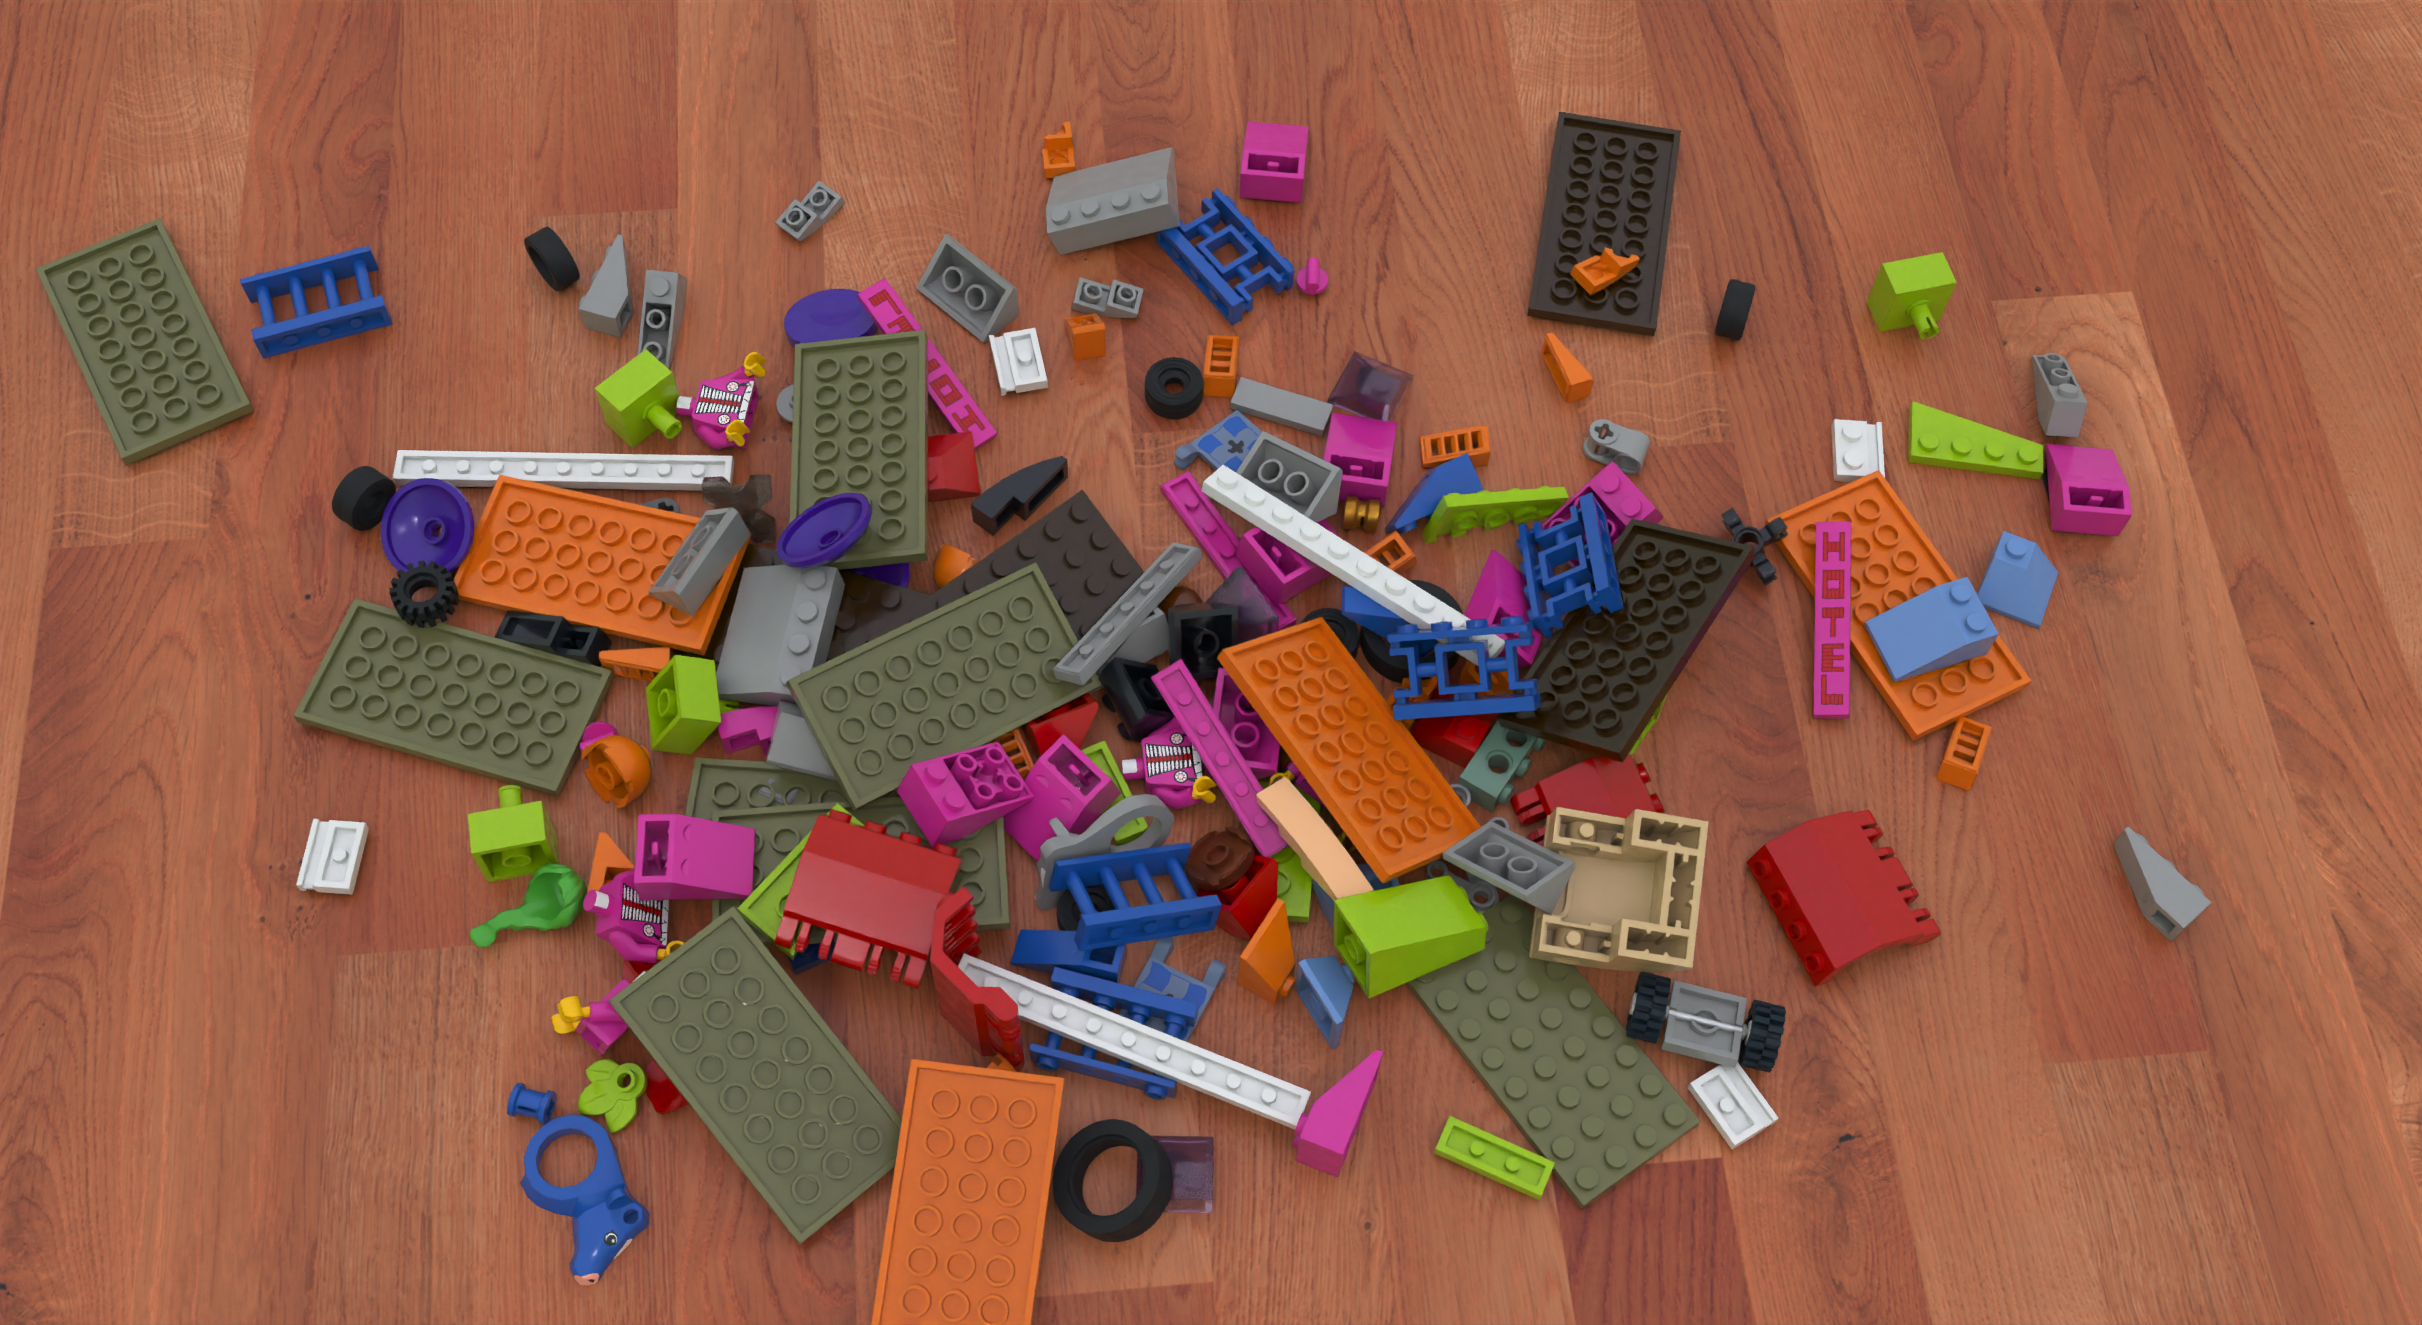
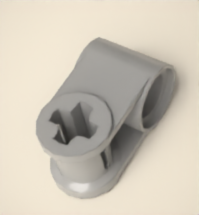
[1583,419,1651,474]

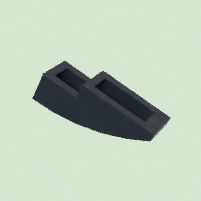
[971,456,1068,536]
[495,611,612,667]

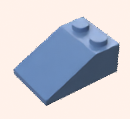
[1864,577,1999,682]

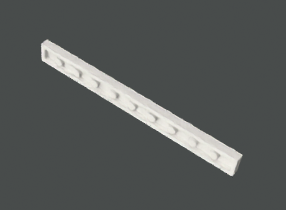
[393,450,734,491]
[1201,465,1505,666]
[958,953,1311,1129]

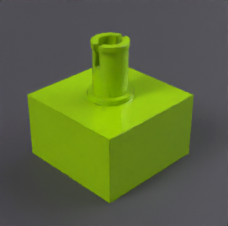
[1867,252,1957,340]
[594,349,682,449]
[646,655,740,755]
[468,785,560,883]

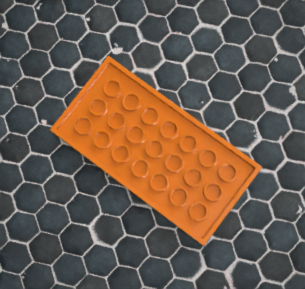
[1764,470,2032,741]
[454,475,752,656]
[1217,617,1481,884]
[871,1059,1065,1325]

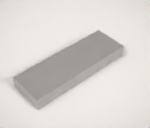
[1230,377,1333,437]

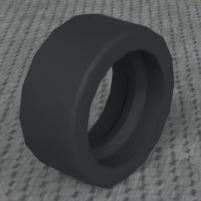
[524,227,580,291]

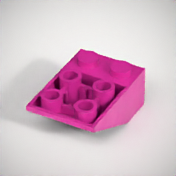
[1239,121,1309,203]
[1324,413,1397,508]
[2045,444,2132,536]
[1542,461,1664,568]
[1236,519,1339,605]
[1464,549,1543,668]
[1003,734,1121,862]
[897,742,1034,847]
[634,814,756,900]

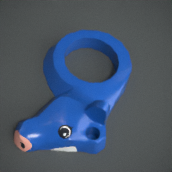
[520,1114,650,1285]

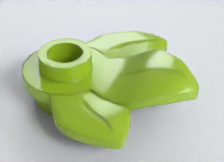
[578,1059,647,1133]

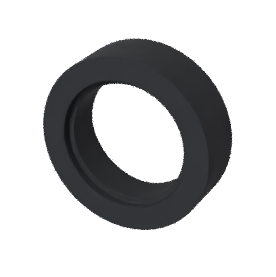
[1360,580,1463,684]
[1053,1119,1173,1242]

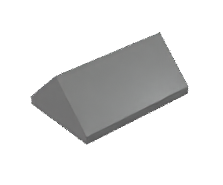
[916,234,1019,343]
[1236,431,1343,523]
[648,507,751,617]
[766,700,837,781]
[1442,821,1575,915]

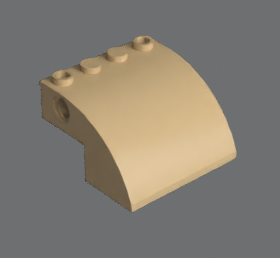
[1529,807,1709,972]

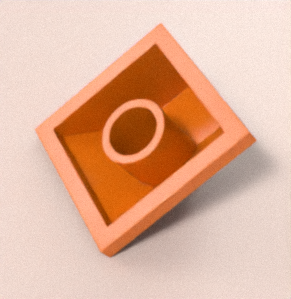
[1237,898,1296,1006]

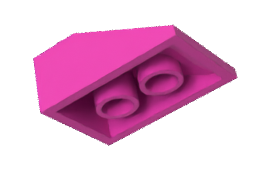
[1292,1049,1384,1177]

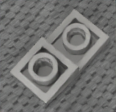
[775,181,845,242]
[1071,277,1144,318]

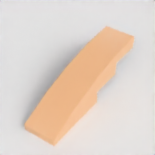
[1256,777,1374,901]

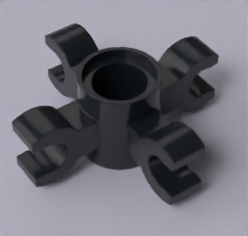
[1721,508,1788,586]

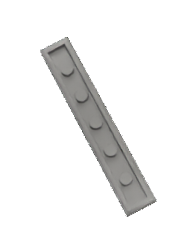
[1053,542,1202,686]

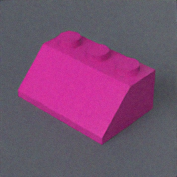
[1205,668,1280,782]

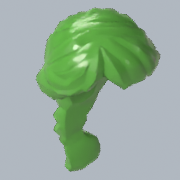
[470,863,587,948]

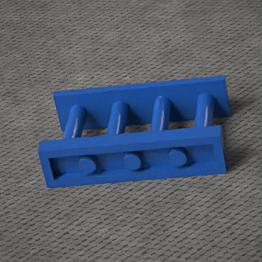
[240,246,393,359]
[1049,842,1222,951]
[1029,967,1198,1100]

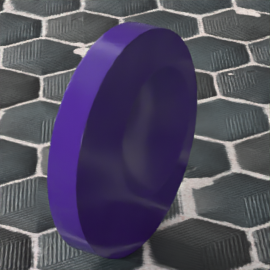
[784,289,878,349]

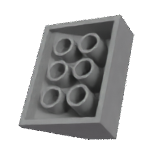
[1046,147,1180,255]
[716,565,845,706]

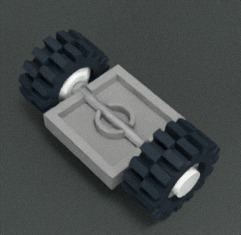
[1626,972,1786,1073]

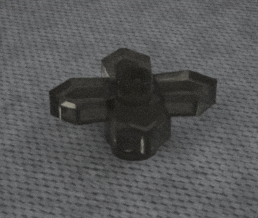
[701,475,777,543]

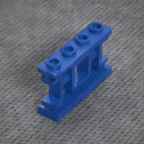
[1156,189,1294,325]
[1516,492,1624,638]
[1387,616,1541,720]

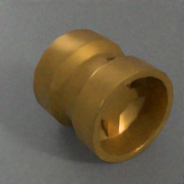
[1343,495,1380,533]

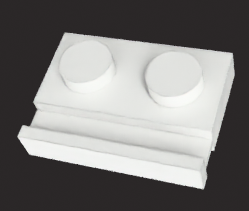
[989,328,1048,396]
[1831,419,1885,482]
[296,819,369,895]
[1687,1062,1779,1150]

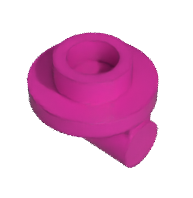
[1296,257,1328,295]
[580,722,619,752]

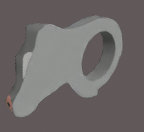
[1034,794,1175,911]

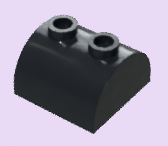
[1168,603,1238,680]
[1099,657,1175,742]

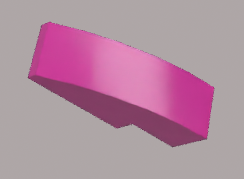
[718,706,778,756]

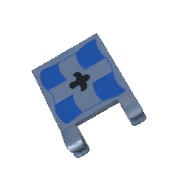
[1174,410,1262,503]
[1118,937,1226,1042]

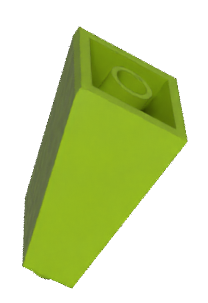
[1333,875,1488,999]

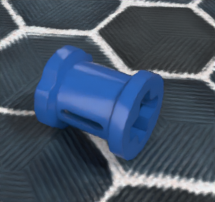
[507,1082,557,1125]

